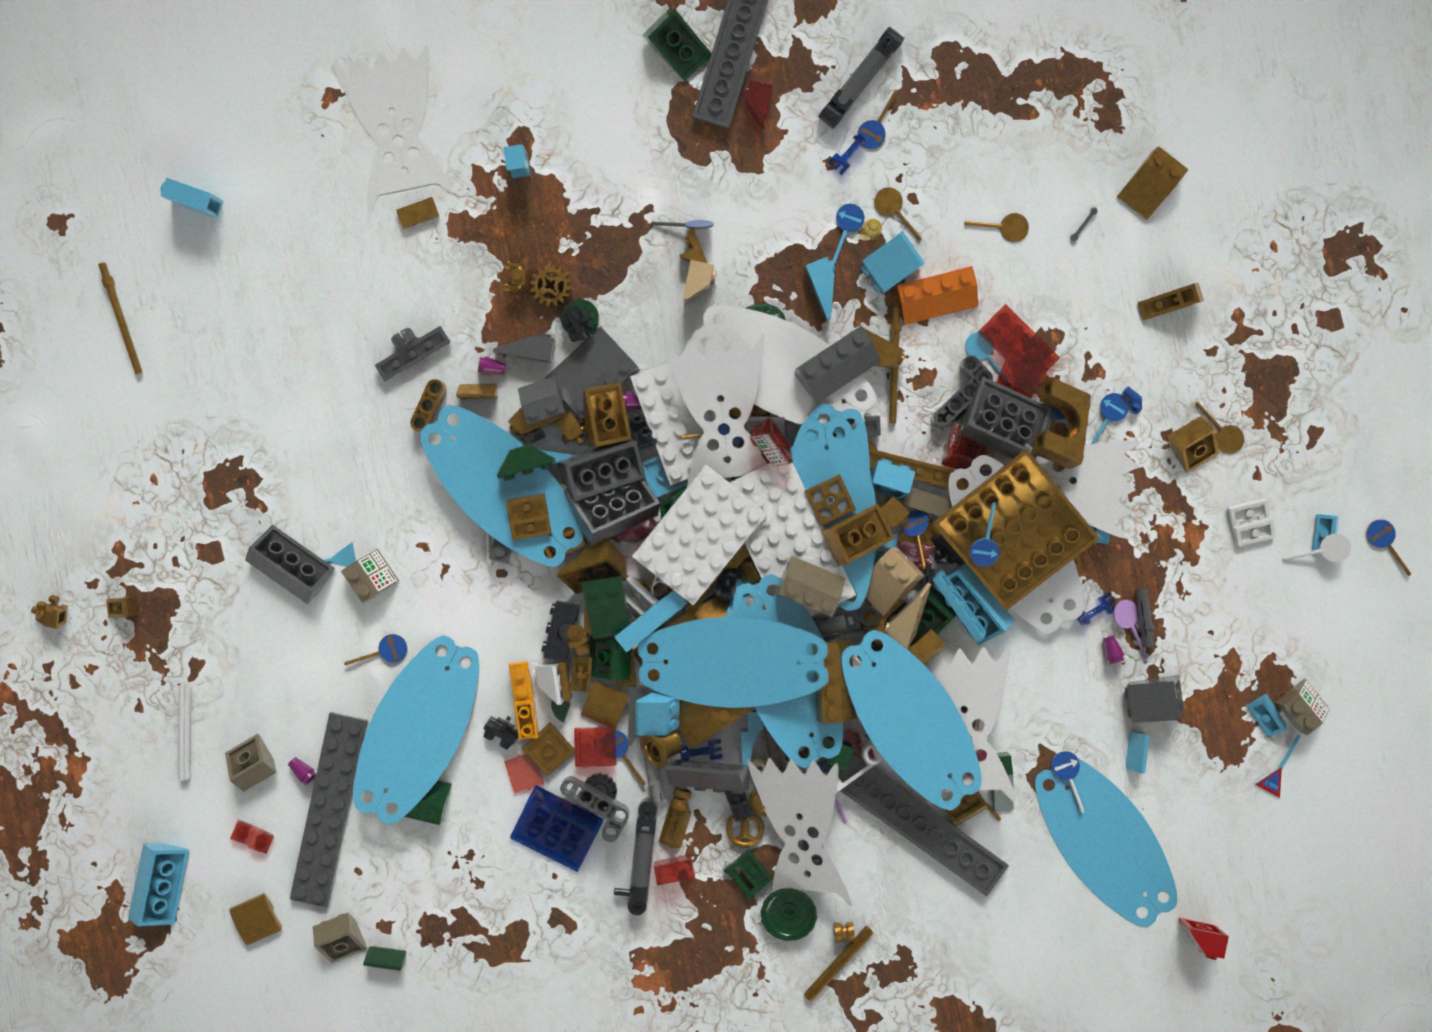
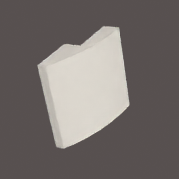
[1227,498,1276,547]
[624,575,659,620]

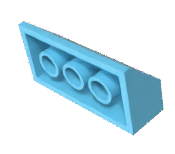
[932,562,1015,646]
[128,843,189,926]

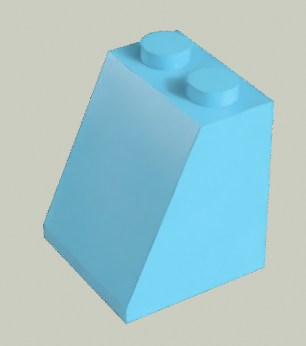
[860,231,925,295]

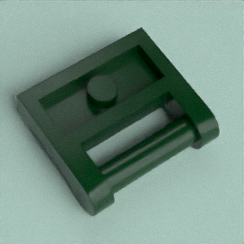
[723,849,773,900]

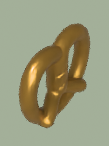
[726,814,764,848]

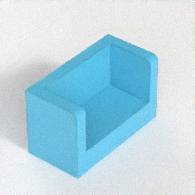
[503,144,531,178]

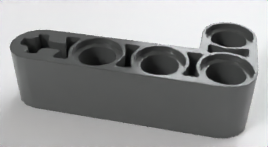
[931,355,993,427]
[560,776,630,842]

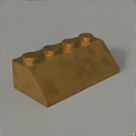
[813,640,856,724]

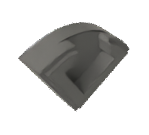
[524,430,546,444]

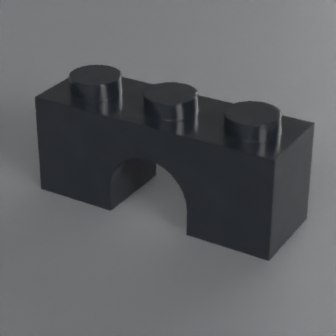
[541,600,580,662]

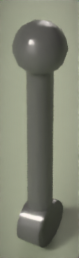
[1070,207,1098,242]

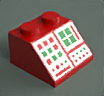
[1178,918,1229,960]

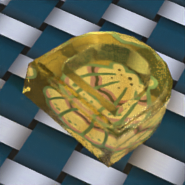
[860,219,882,242]

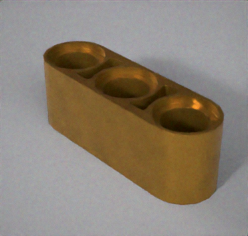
[410,379,447,432]

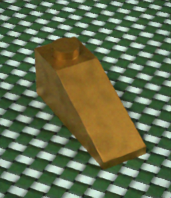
[1138,283,1204,320]

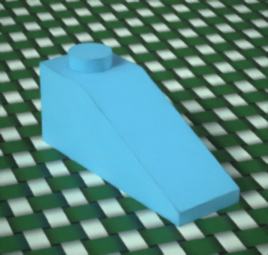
[805,257,836,321]

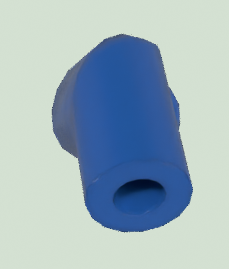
[1122,386,1142,414]

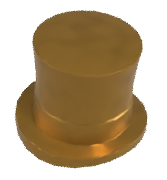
[640,731,683,770]

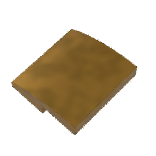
[506,493,552,541]
[580,680,630,729]
[229,893,282,946]

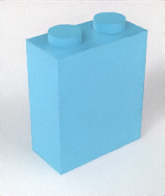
[160,177,223,219]

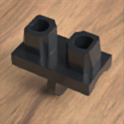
[560,306,594,342]
[629,414,658,451]
[930,534,964,565]
[715,568,738,603]
[483,716,519,750]
[724,790,754,822]

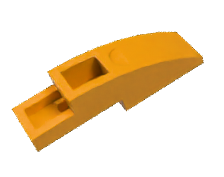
[508,660,539,740]

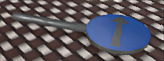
[650,220,714,229]

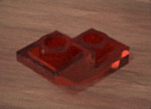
[845,728,875,762]
[230,820,274,854]

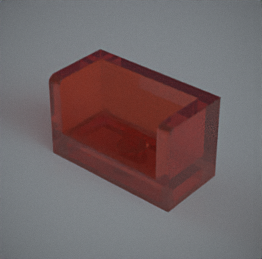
[654,854,695,886]

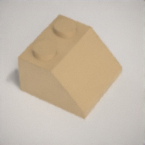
[683,260,717,304]

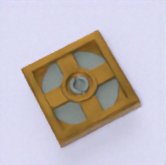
[804,474,857,526]

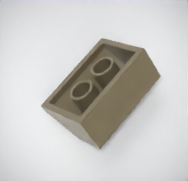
[776,555,845,617]

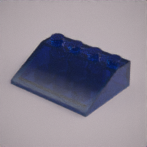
[510,785,604,872]

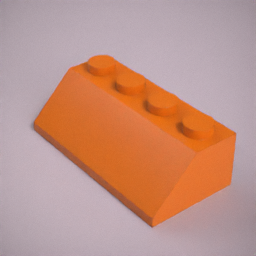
[895,266,979,325]

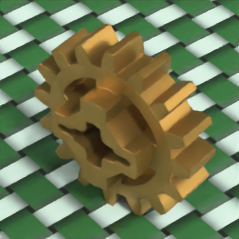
[530,265,572,307]

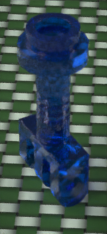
[828,133,867,176]
[1077,591,1116,626]
[680,739,723,761]

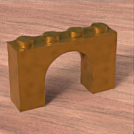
[1032,378,1091,469]
[863,599,947,665]

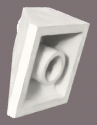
[533,662,564,705]

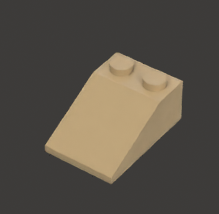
[865,547,925,617]
[884,583,931,649]

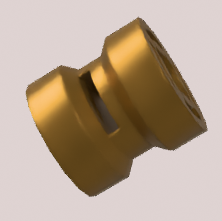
[669,787,692,811]
[834,922,855,943]

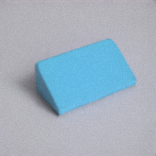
[1312,514,1339,551]
[1247,694,1287,738]
[1126,731,1149,774]

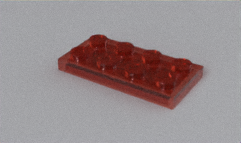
[978,304,1060,386]

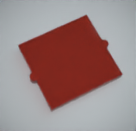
[504,754,545,793]

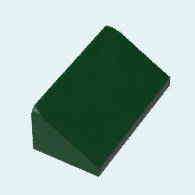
[363,946,407,971]

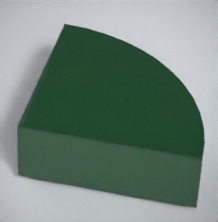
[551,700,571,722]

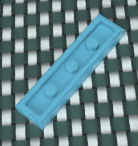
[614,590,688,652]

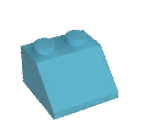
[870,459,915,500]
[636,691,680,736]

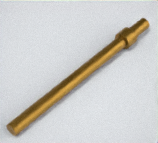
[98,262,143,374]
[889,308,902,423]

